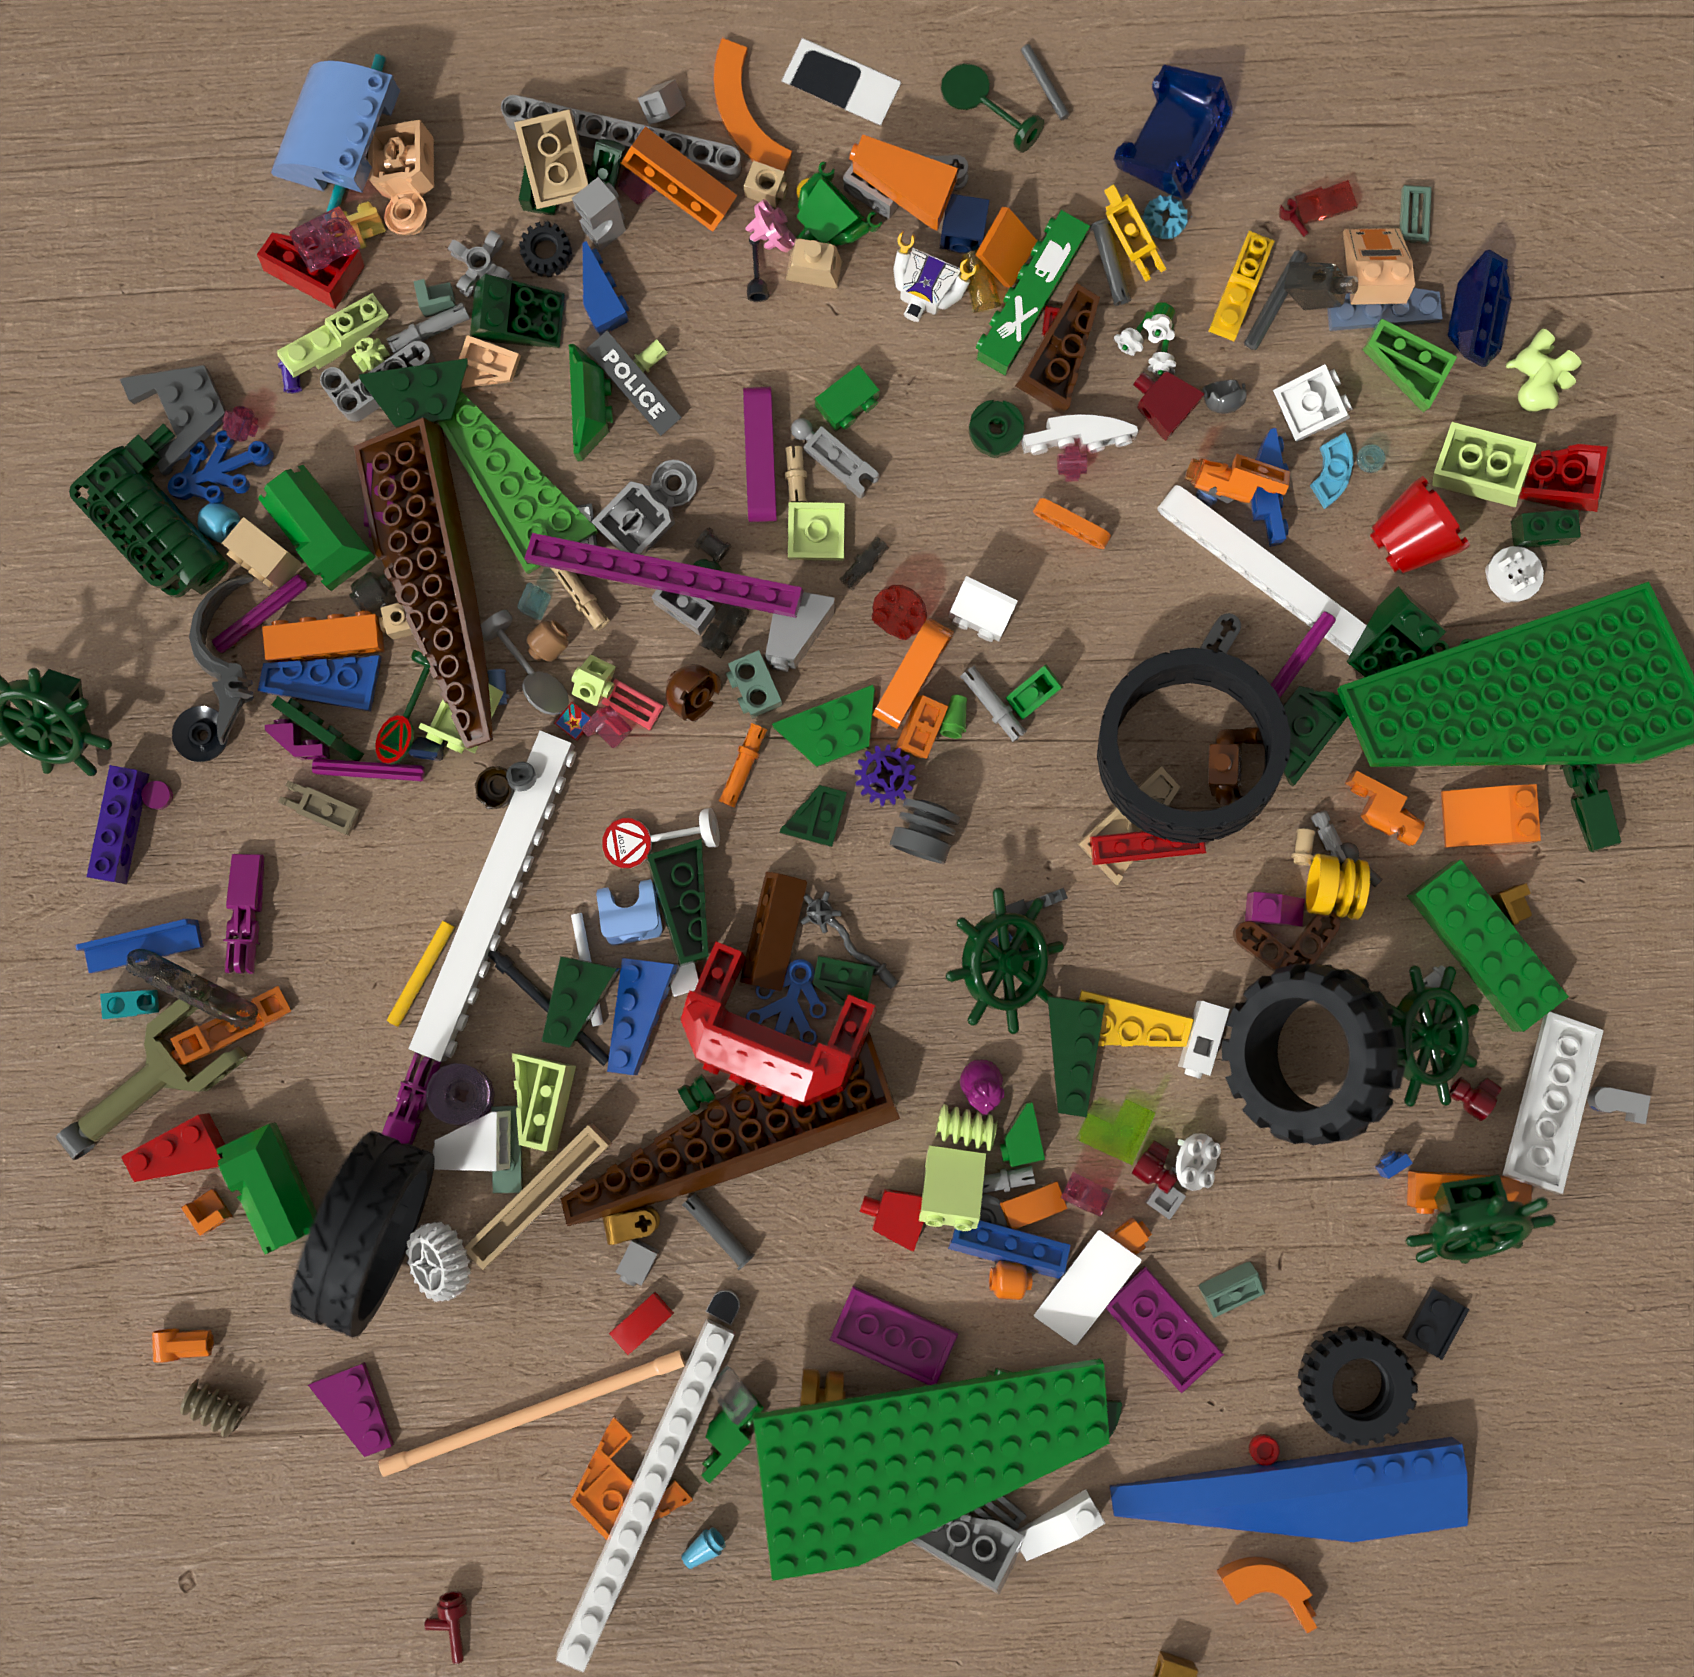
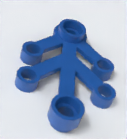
[168,430,273,503]
[746,959,826,1045]

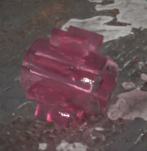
[222,406,259,441]
[1057,446,1087,482]

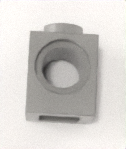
[616,1238,660,1286]

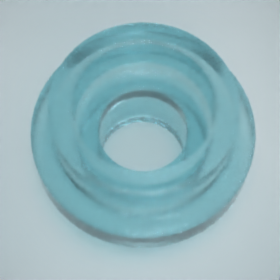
[1356,445,1385,473]

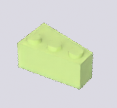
[512,1053,576,1152]

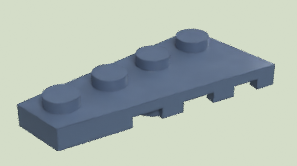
[1324,274,1443,331]

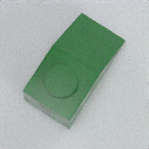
[1000,1101,1045,1167]

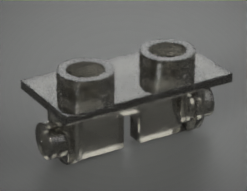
[700,603,750,658]

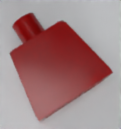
[859,1189,924,1252]

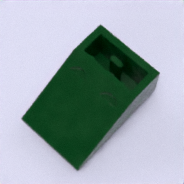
[470,274,565,348]
[1347,586,1446,677]

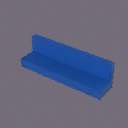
[75,919,204,973]
[948,1220,1071,1279]

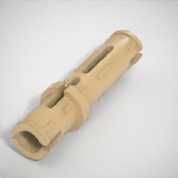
[551,568,610,631]

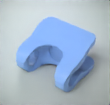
[596,879,663,946]

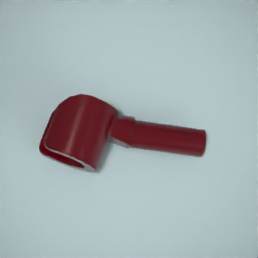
[1279,198,1309,237]

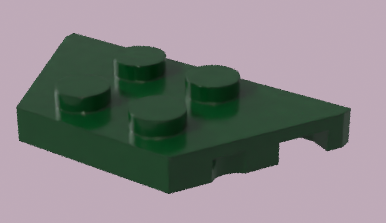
[359,358,469,428]
[1283,686,1348,786]

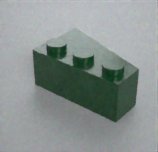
[541,956,621,1048]

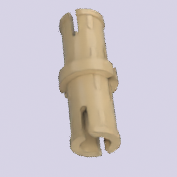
[785,446,807,502]

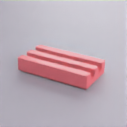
[601,679,664,731]

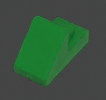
[1006,664,1064,720]

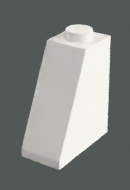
[432,1110,511,1171]

